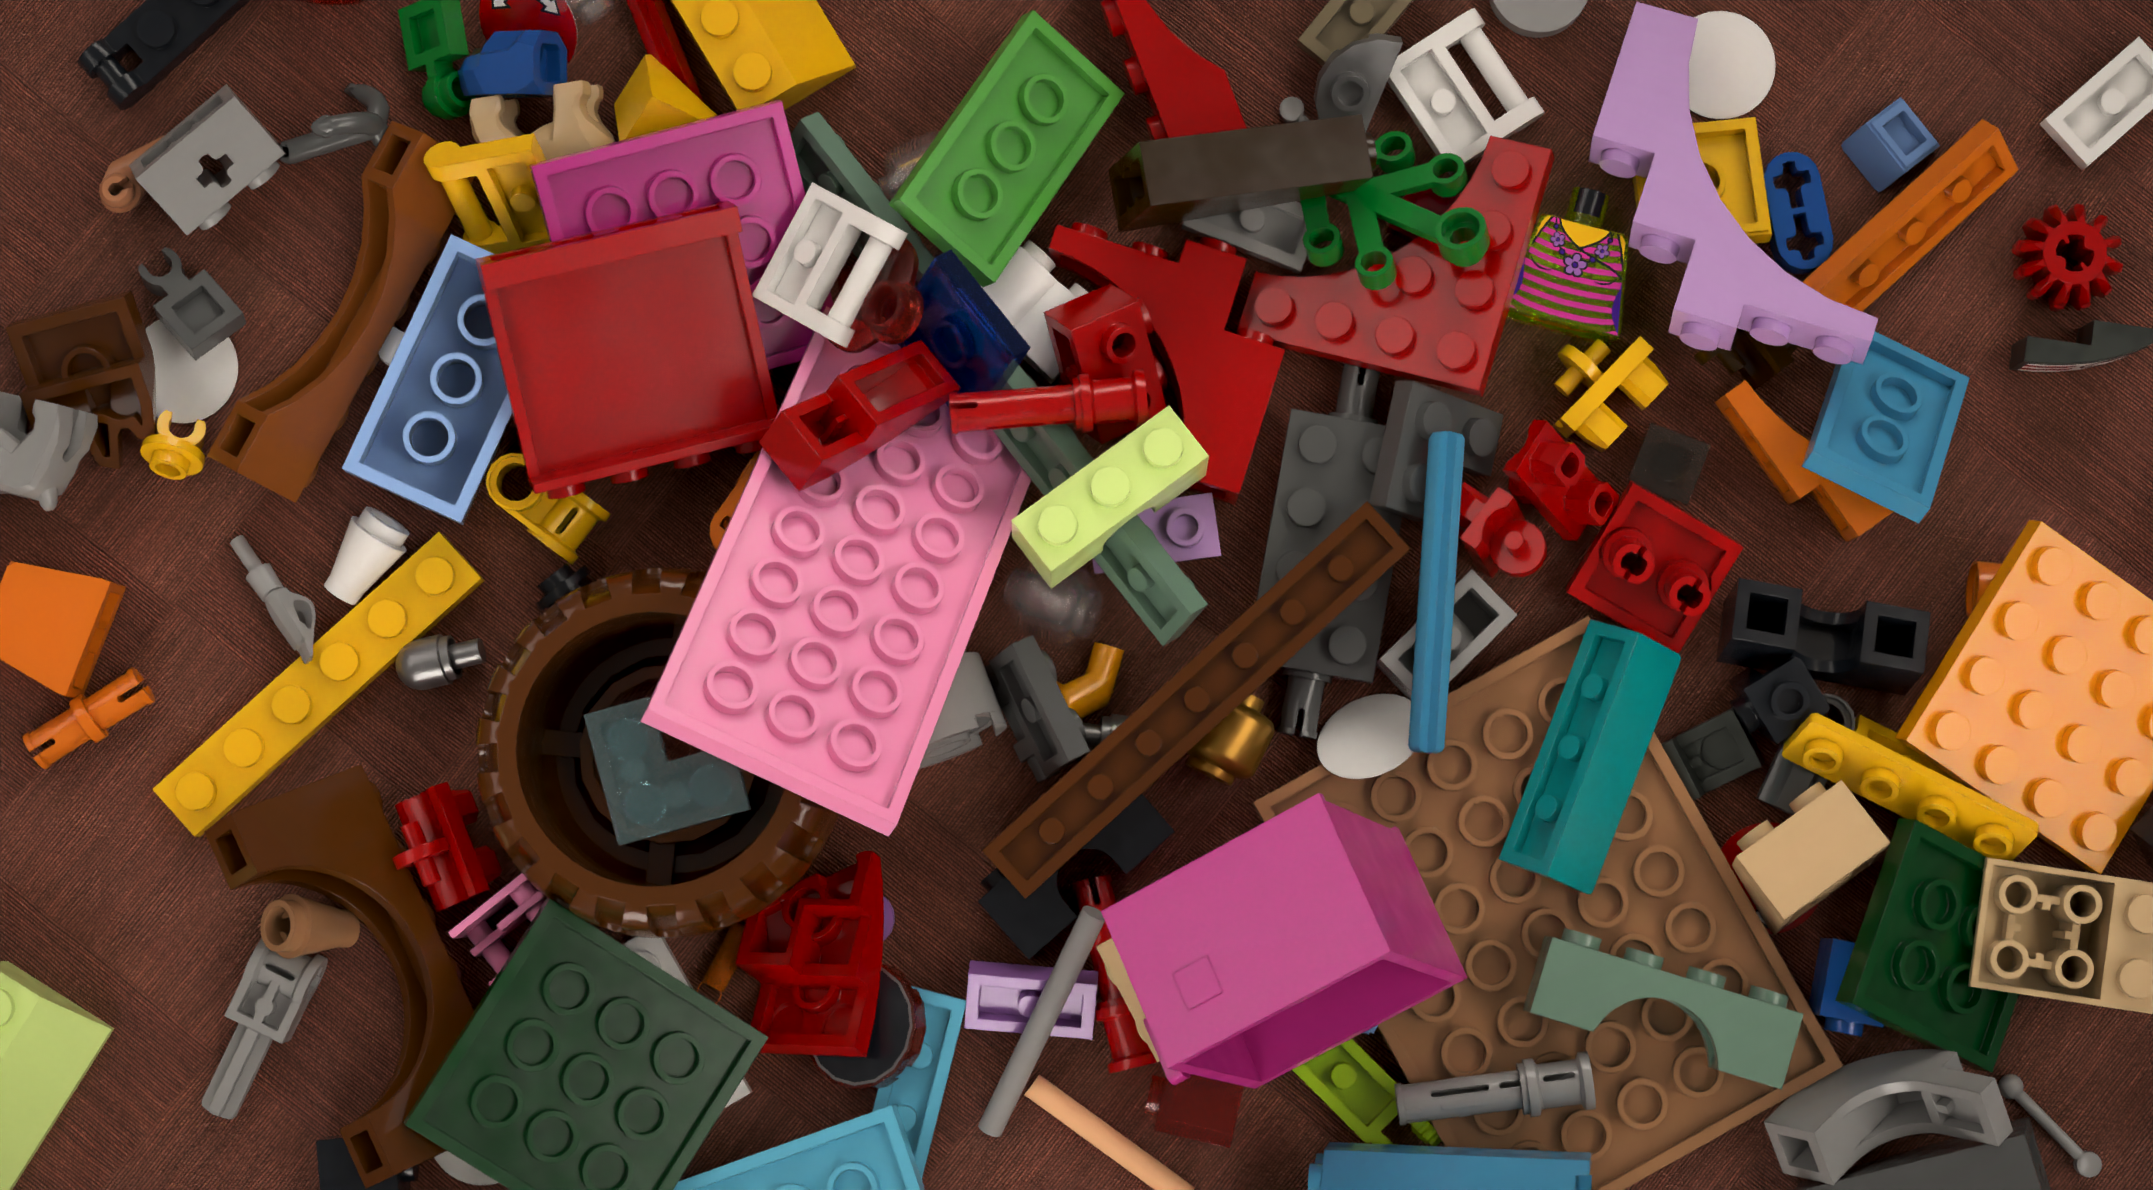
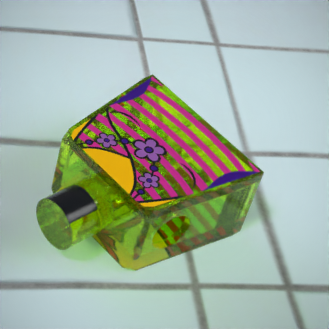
[1506,187,1628,347]

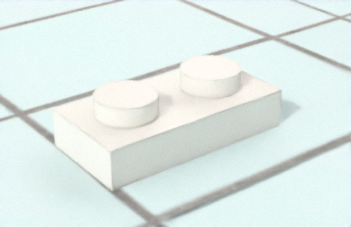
[2040,37,2153,171]

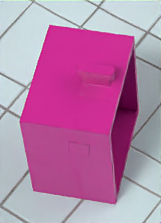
[1101,793,1467,1089]

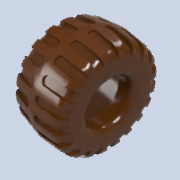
[476,567,839,938]

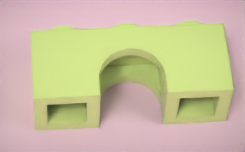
[1011,405,1209,589]

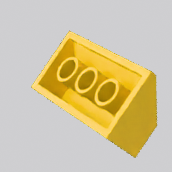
[670,0,856,111]

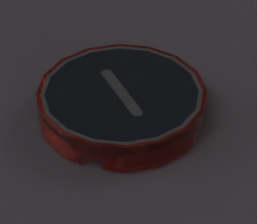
[810,964,926,1091]

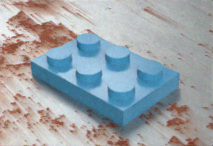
[1802,332,1970,524]

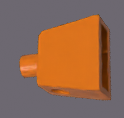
[0,561,126,698]

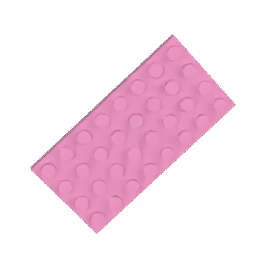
[640,306,1031,837]

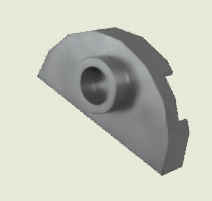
[1314,33,1403,132]

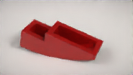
[759,340,961,492]

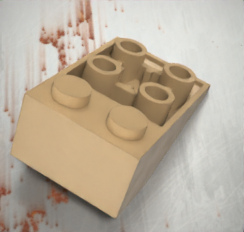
[1968,857,2153,1014]

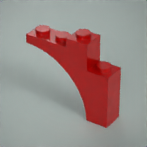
[1048,222,1285,505]

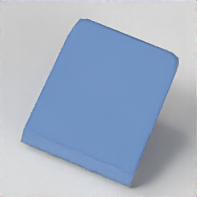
[1841,97,1940,192]

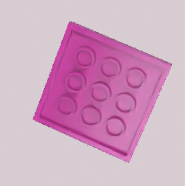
[530,100,834,369]

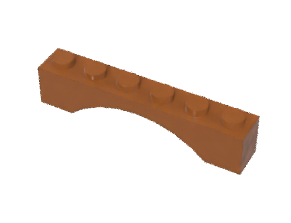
[207,121,475,503]

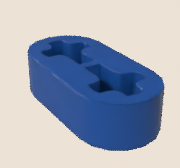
[1763,152,1833,274]

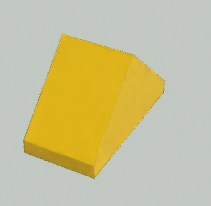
[614,54,718,141]

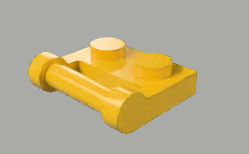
[424,133,550,254]

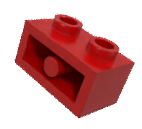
[1043,283,1167,444]

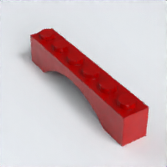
[1100,0,1247,140]

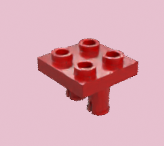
[1565,480,1744,654]

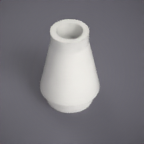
[324,506,410,605]

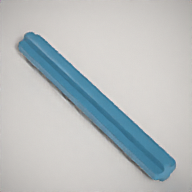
[1408,431,1465,754]

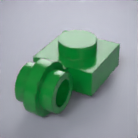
[398,0,476,120]

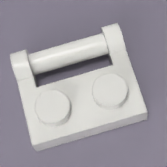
[1387,8,1545,175]
[752,182,908,348]

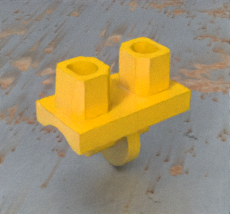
[1553,336,1669,453]

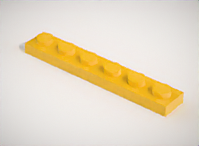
[152,532,485,837]

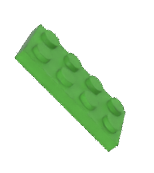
[888,10,1125,287]

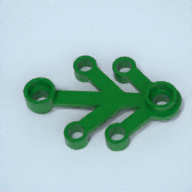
[1300,131,1490,290]

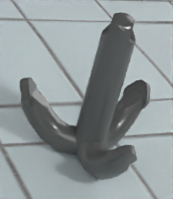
[279,83,390,165]

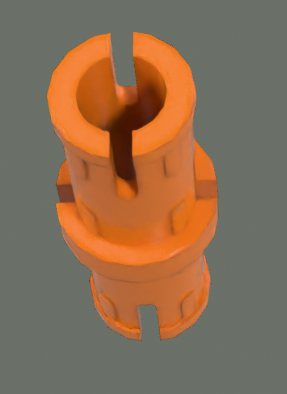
[22,667,155,770]

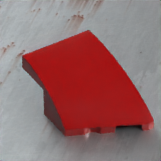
[735,851,884,1057]

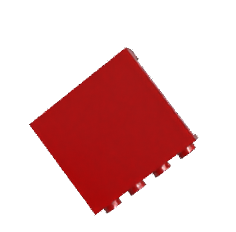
[475,201,778,499]

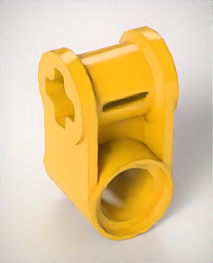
[486,453,611,565]

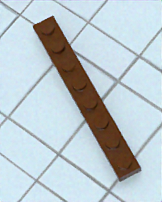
[982,501,1411,899]

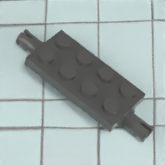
[1256,363,1402,739]

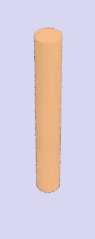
[1024,1074,1195,1190]

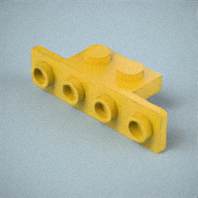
[1782,713,2039,861]

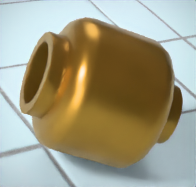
[1186,694,1275,786]

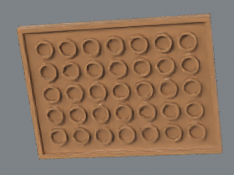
[1252,616,1843,1190]

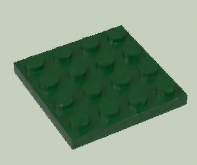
[403,898,769,1190]

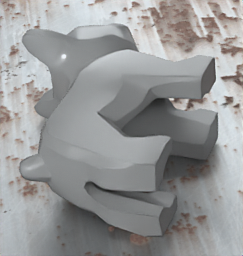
[0,391,98,512]

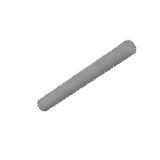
[978,906,1105,1137]

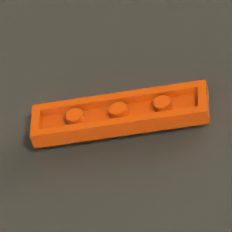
[1802,119,2019,312]

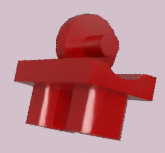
[1502,419,1619,542]
[1458,482,1547,579]
[392,781,502,912]

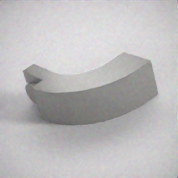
[1764,1049,2013,1185]

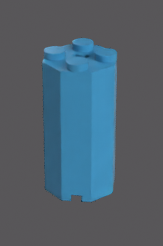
[1308,1142,1592,1190]

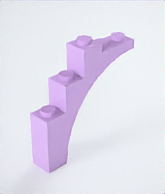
[1588,2,1878,364]

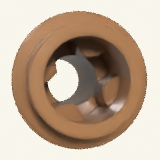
[260,894,360,959]

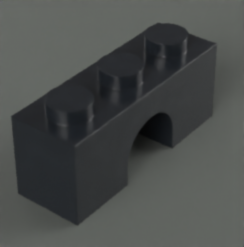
[1716,578,1931,696]
[978,794,1175,959]

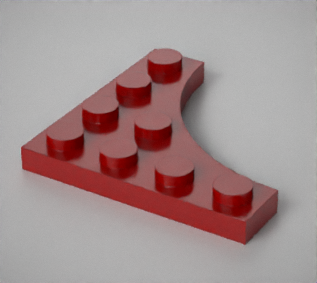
[1237,136,1555,397]

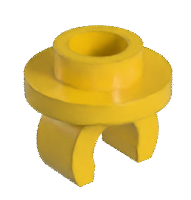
[140,410,206,480]

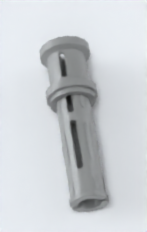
[1394,1051,1596,1126]

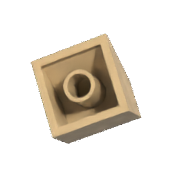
[1732,780,1890,935]

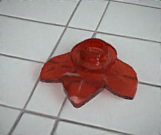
[827,238,924,353]

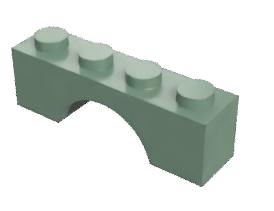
[1523,928,1804,1090]

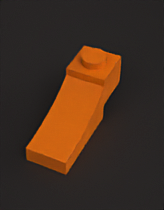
[1715,380,1894,542]

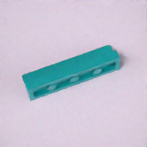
[1499,619,1681,894]

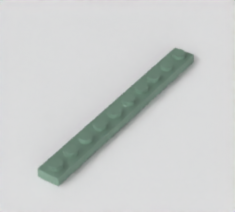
[791,112,1208,646]

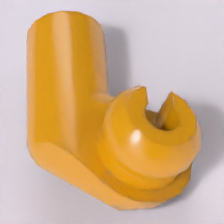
[1057,642,1124,719]

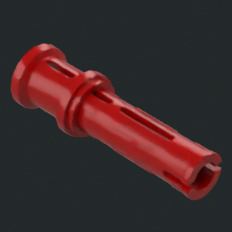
[948,369,1148,435]
[1071,874,1160,1074]

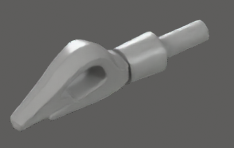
[230,535,316,664]

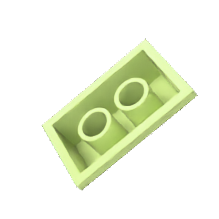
[0,961,115,1190]

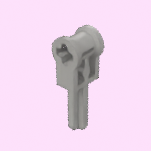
[202,938,328,1119]

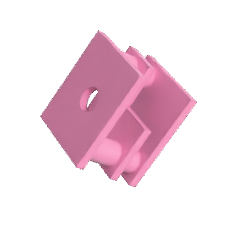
[448,873,547,986]

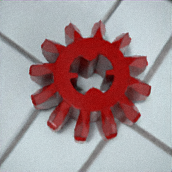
[2011,204,2123,312]

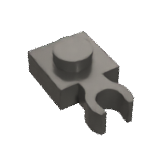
[138,247,247,361]

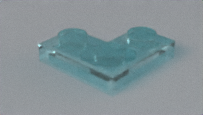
[584,697,751,846]

